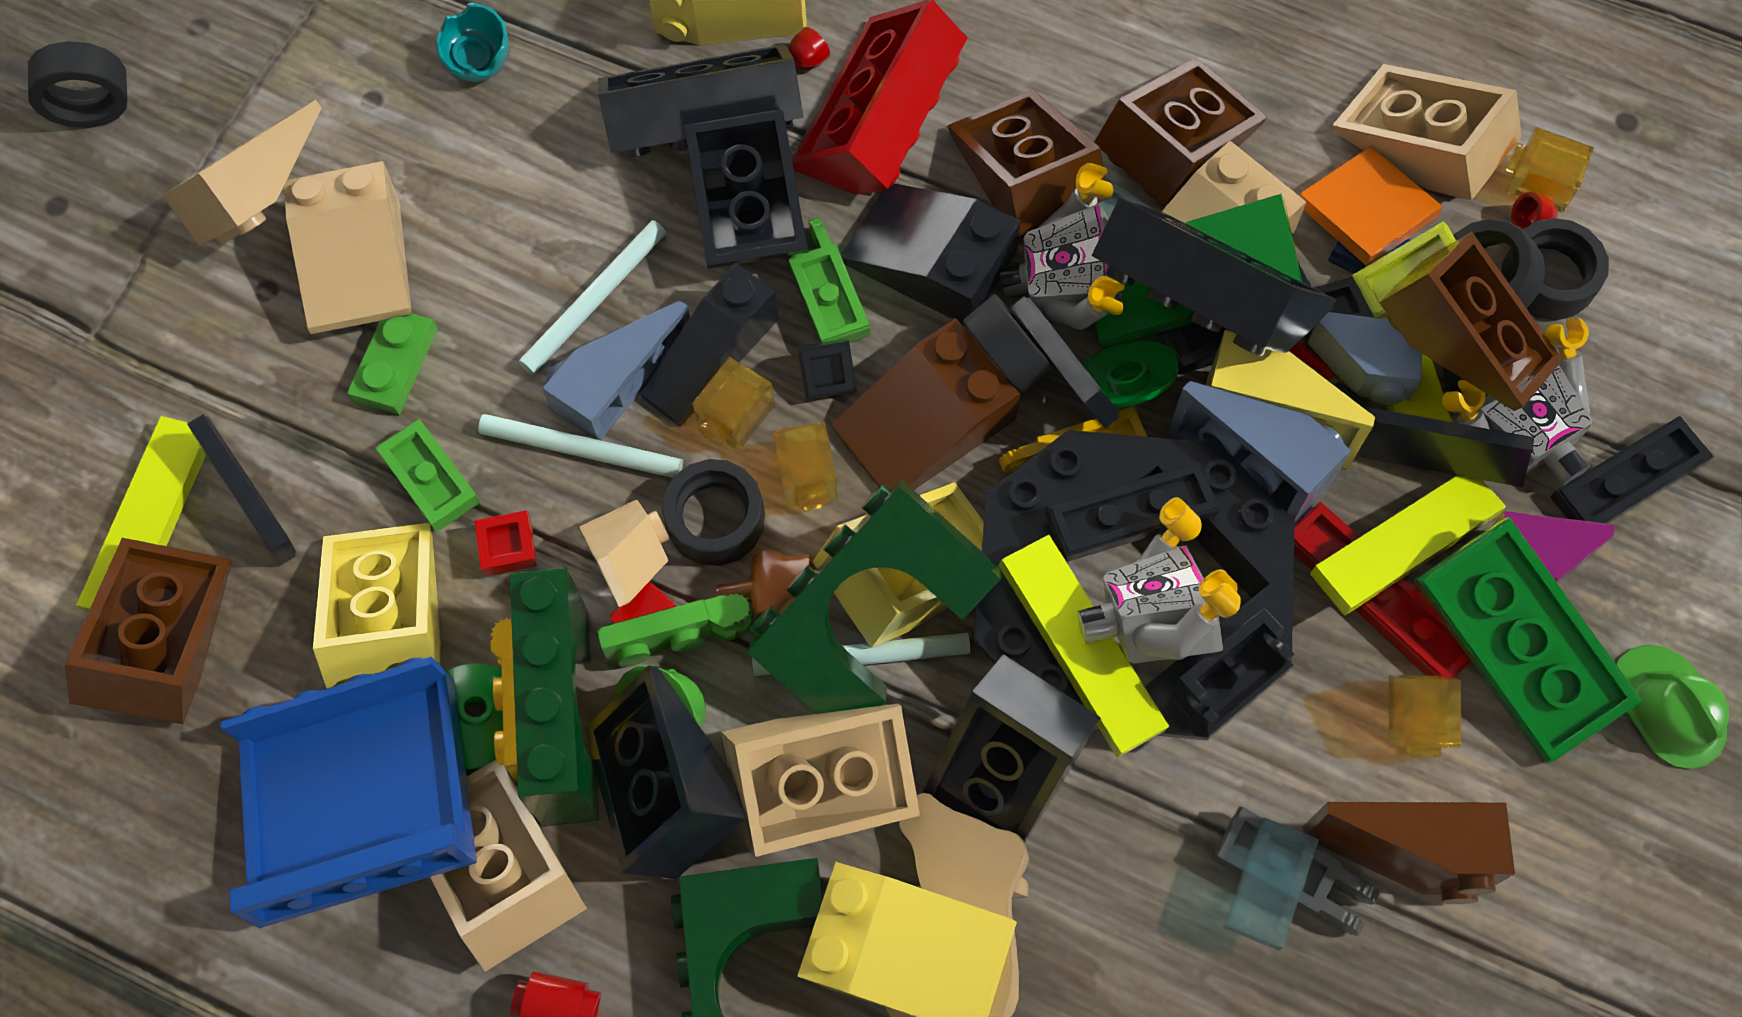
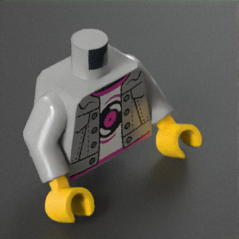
[1000,163,1125,330]
[1442,318,1592,485]
[1077,497,1241,663]

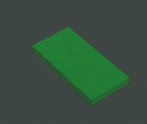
[1096,194,1302,348]
[1414,517,1642,764]

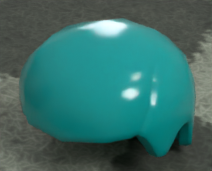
[435,3,510,82]

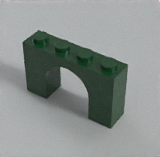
[747,478,1001,714]
[510,567,599,827]
[671,858,823,1017]

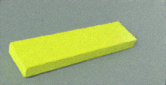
[76,416,206,612]
[1310,475,1506,616]
[999,535,1169,758]

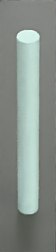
[518,220,666,375]
[478,414,683,478]
[752,633,970,676]

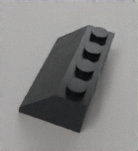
[598,44,804,158]
[1091,198,1336,356]

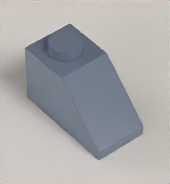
[1308,312,1422,405]

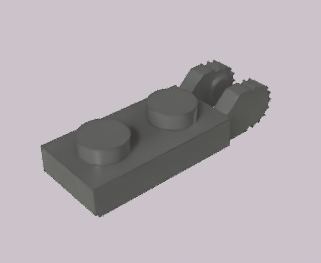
[1211,806,1380,936]

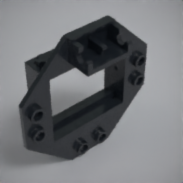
[974,430,1295,741]

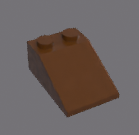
[1094,57,1267,206]
[948,89,1109,237]
[1379,231,1563,411]
[831,318,1020,490]
[65,537,231,725]
[1303,802,1515,904]

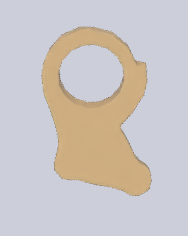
[886,793,1029,1017]

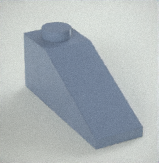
[542,301,690,440]

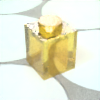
[1505,127,1594,213]
[692,357,775,451]
[773,422,838,510]
[1388,675,1461,758]

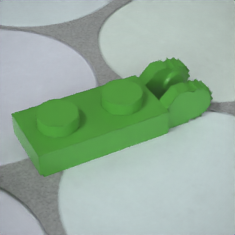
[787,217,871,343]
[597,593,753,666]

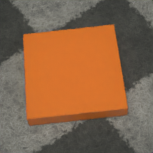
[1299,146,1443,266]

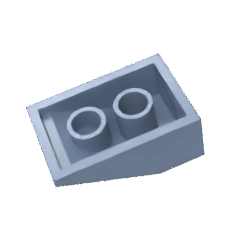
[1168,381,1351,524]

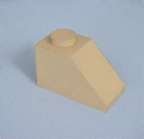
[579,500,669,607]

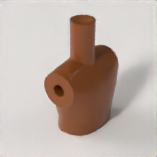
[716,550,817,621]

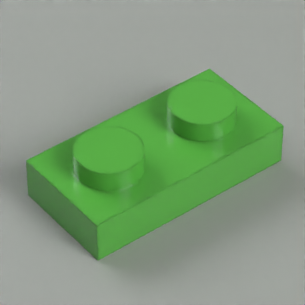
[347,313,438,416]
[376,419,481,532]

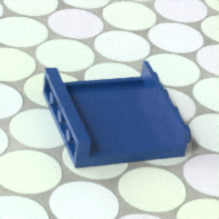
[221,657,477,928]

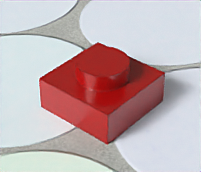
[474,510,538,576]

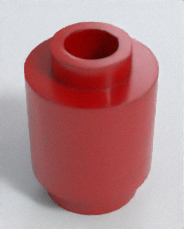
[510,971,601,1017]

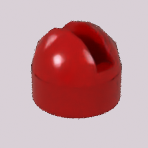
[789,27,830,70]
[1511,192,1558,230]

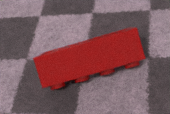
[792,0,968,195]

